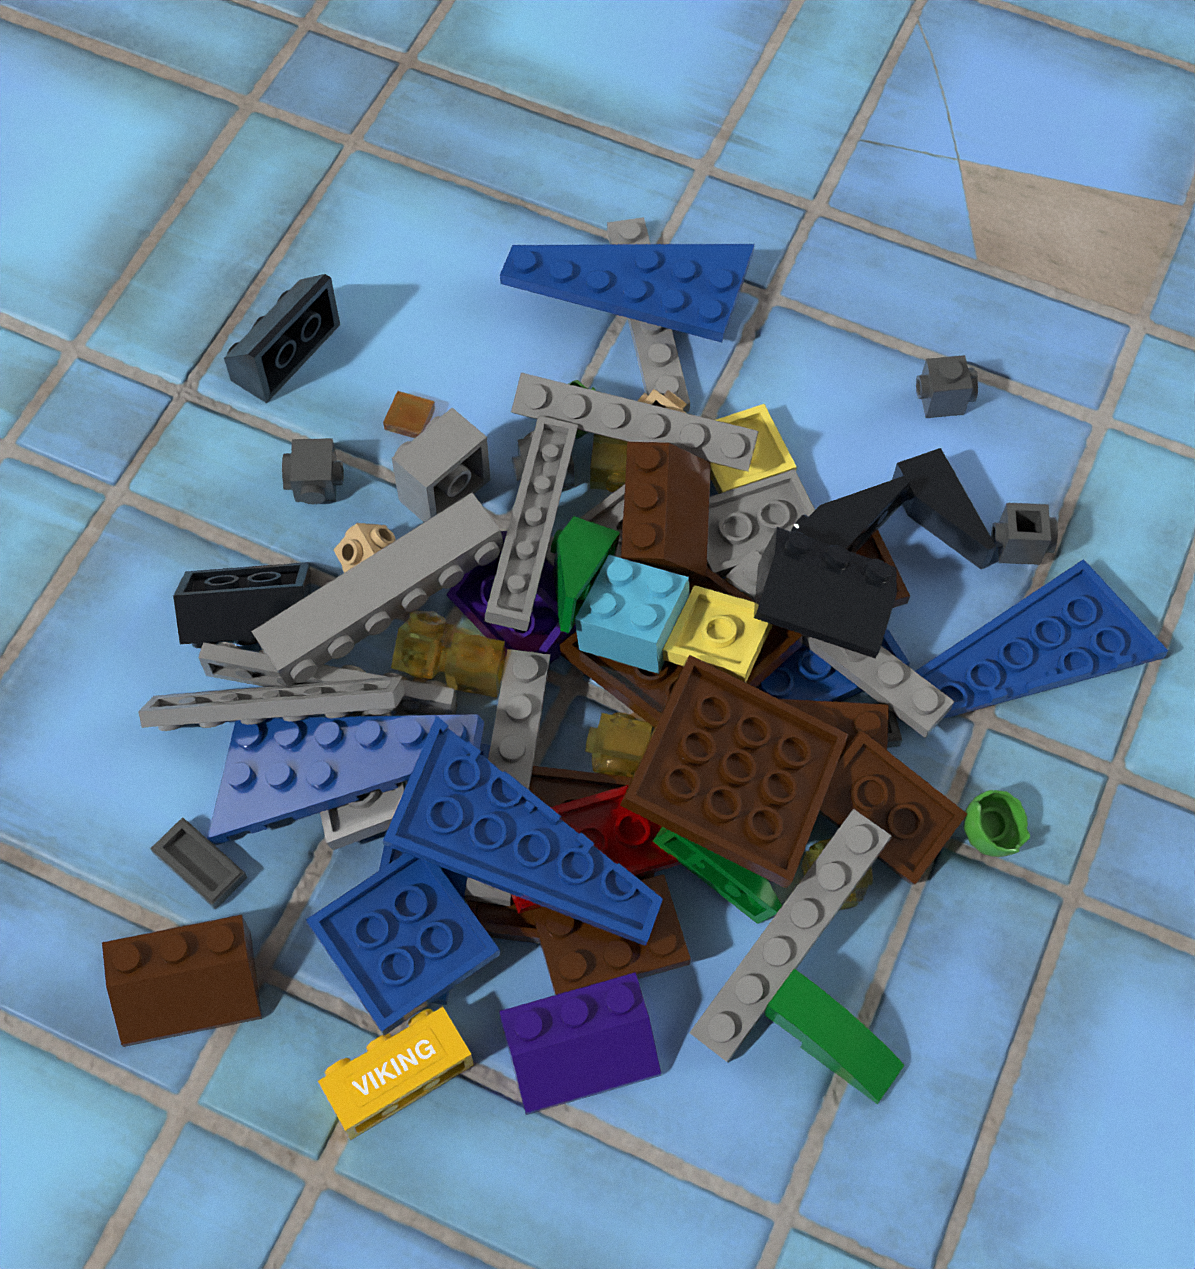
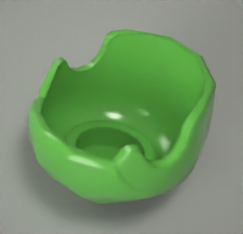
[963,790,1030,857]

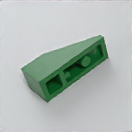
[550,516,620,633]
[653,827,782,924]

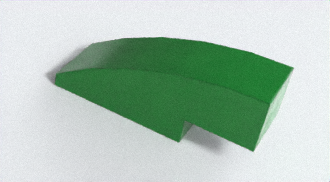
[764,968,904,1104]

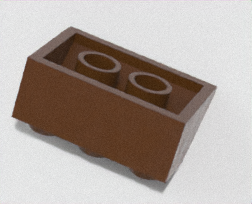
[621,441,711,580]
[102,915,262,1047]

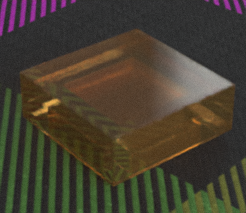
[383,391,435,439]

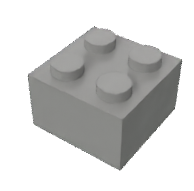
[392,408,490,522]

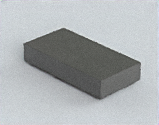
[150,817,247,910]

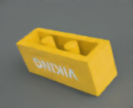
[318,1006,474,1140]

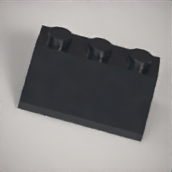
[224,274,340,403]
[754,527,897,659]
[173,562,311,648]

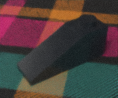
[892,448,996,569]
[791,476,911,553]

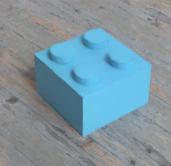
[575,555,690,674]

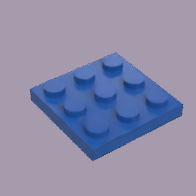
[306,853,500,1036]

